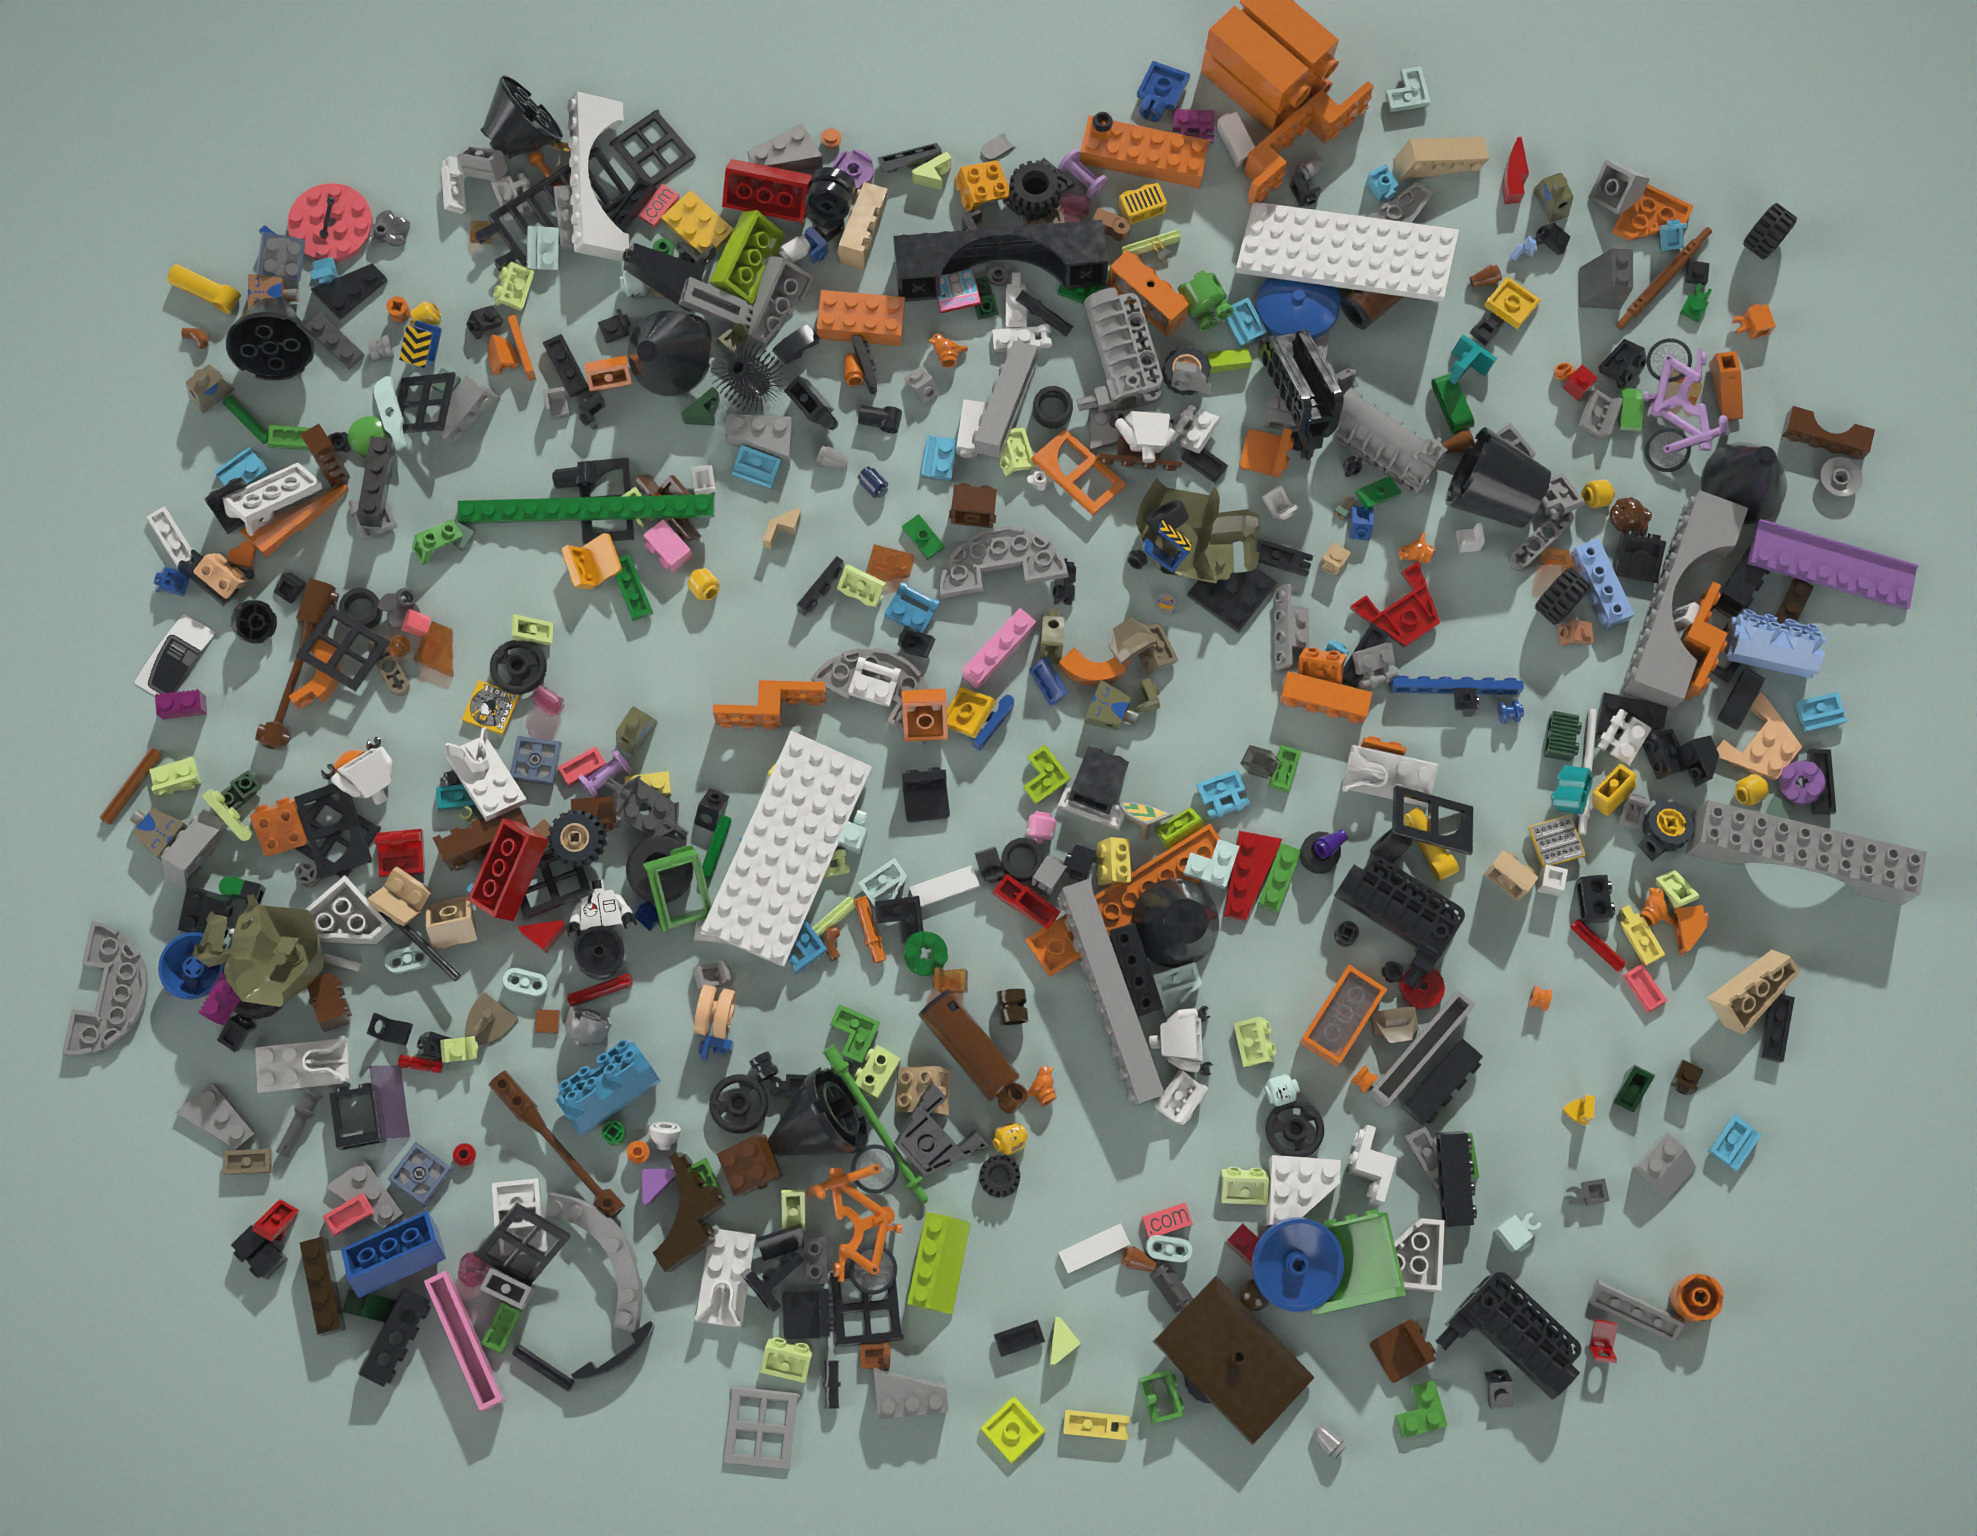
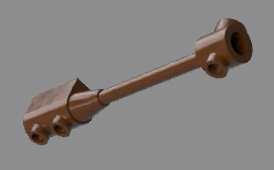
[255,578,339,751]
[488,1070,625,1219]

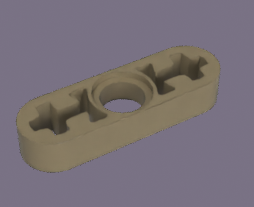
[368,641,410,696]

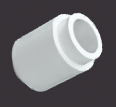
[779,235,811,264]

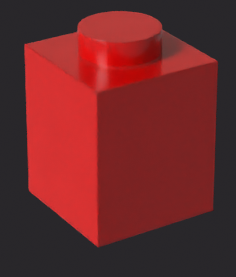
[1563,364,1598,402]

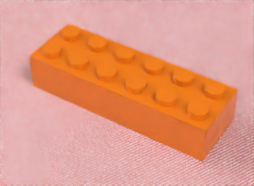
[1079,116,1210,188]

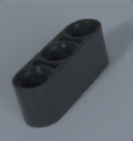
[1717,668,1765,730]

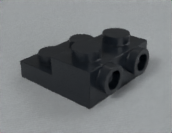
[1614,530,1666,583]
[177,886,233,939]

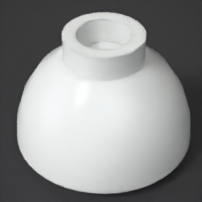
[649,1122,681,1150]

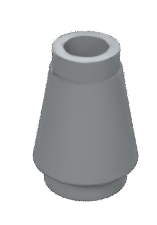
[1294,156,1325,183]
[816,446,849,471]
[1312,1424,1347,1459]

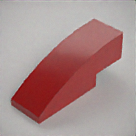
[1503,137,1529,204]
[992,873,1061,930]

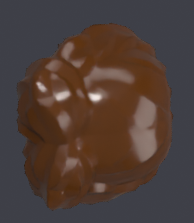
[1609,497,1652,536]

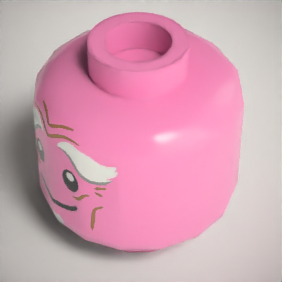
[1026,811,1056,844]

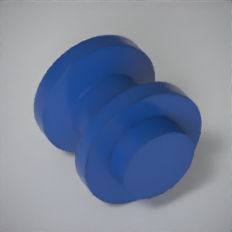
[1498,700,1524,724]

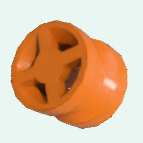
[386,296,410,323]
[1528,985,1552,1011]
[1350,1065,1378,1093]

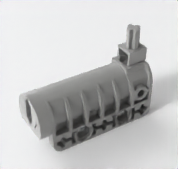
[1076,288,1163,412]
[1333,387,1448,494]

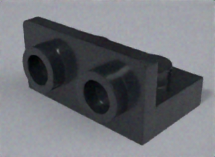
[1598,339,1646,389]
[1642,728,1687,780]

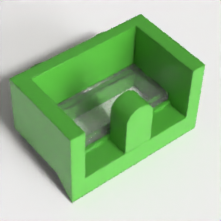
[1139,1369,1184,1424]

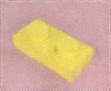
[624,771,671,796]

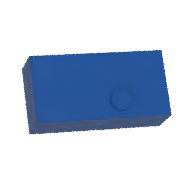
[341,1210,446,1298]

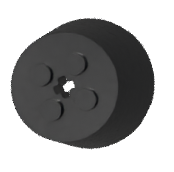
[1445,427,1551,528]

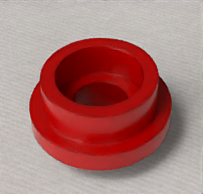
[453,1143,476,1167]

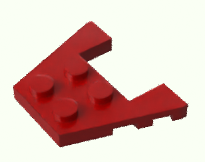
[1350,561,1440,648]

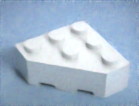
[305,876,393,944]
[1266,1155,1341,1227]
[1394,1218,1444,1293]

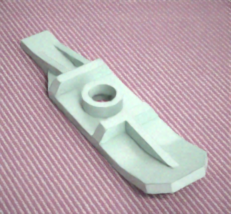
[374,376,406,451]

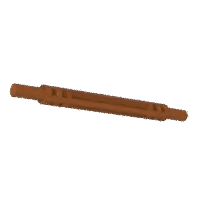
[1615,227,1712,330]

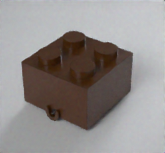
[949,483,997,528]
[307,972,352,1032]
[717,1134,783,1196]

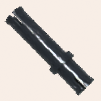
[1015,289,1074,337]

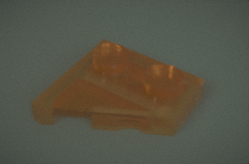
[866,544,915,582]
[413,621,454,677]

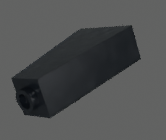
[622,243,704,312]

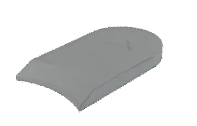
[981,133,1015,160]

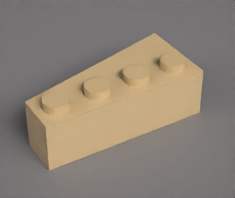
[1393,137,1489,181]
[837,182,888,270]
[1707,950,1800,1035]

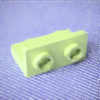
[493,262,534,311]
[1000,428,1036,476]
[837,564,886,607]
[149,757,201,797]
[1233,1017,1276,1068]
[1221,1167,1269,1205]
[760,1338,814,1383]

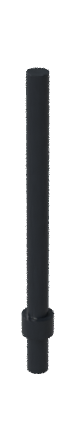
[365,890,461,982]

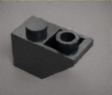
[1678,735,1719,787]

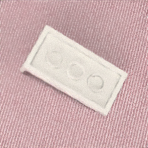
[222,463,322,536]
[445,727,527,822]
[1342,745,1439,807]
[255,1035,351,1094]
[694,1228,756,1328]

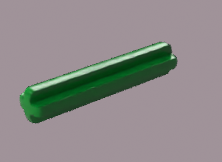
[223,395,269,444]
[702,815,732,879]

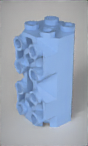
[1725,610,1826,679]

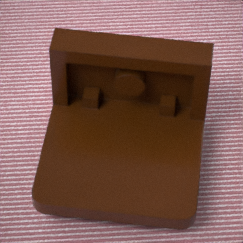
[1369,1318,1437,1383]

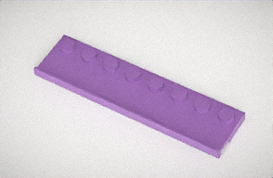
[1747,519,1919,610]

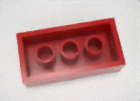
[722,159,812,223]
[467,818,549,922]

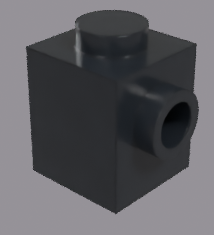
[1064,843,1096,881]

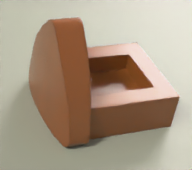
[860,1342,891,1371]

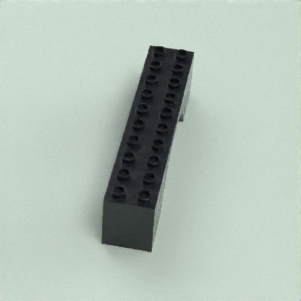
[893,220,1108,302]

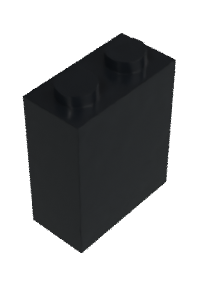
[1068,746,1129,815]

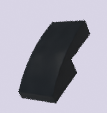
[772,325,820,365]

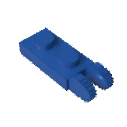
[972,694,1014,751]

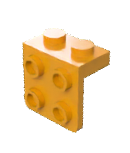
[955,161,1009,212]
[561,533,622,590]

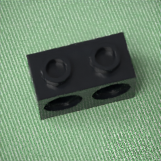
[1576,875,1615,924]

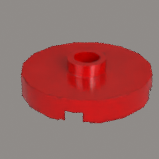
[1400,967,1445,1010]

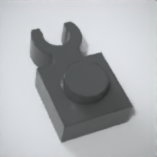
[1566,1178,1610,1206]

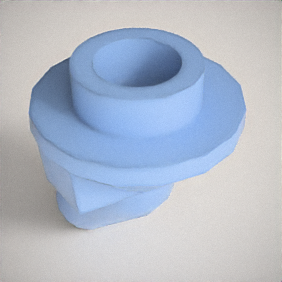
[1509,236,1537,262]

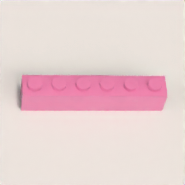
[424,1271,506,1412]

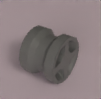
[294,862,320,887]

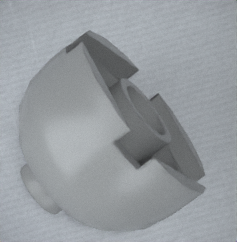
[565,1006,613,1047]

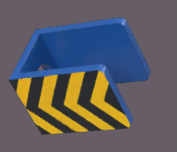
[399,320,442,368]
[1143,520,1192,573]

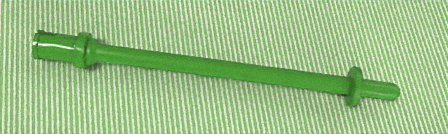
[822,1045,928,1204]

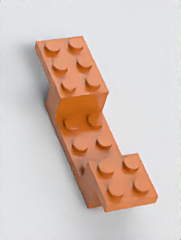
[1244,81,1374,206]

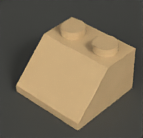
[1483,850,1539,902]
[426,895,477,950]

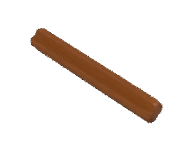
[100,748,162,825]

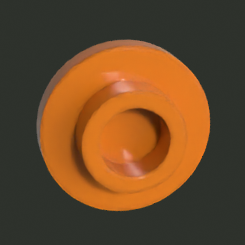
[627,1141,650,1164]

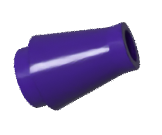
[1314,829,1348,858]

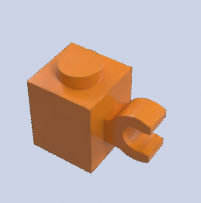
[1732,304,1776,340]

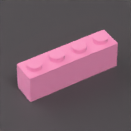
[962,608,1036,690]

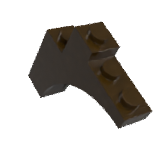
[652,1152,726,1272]

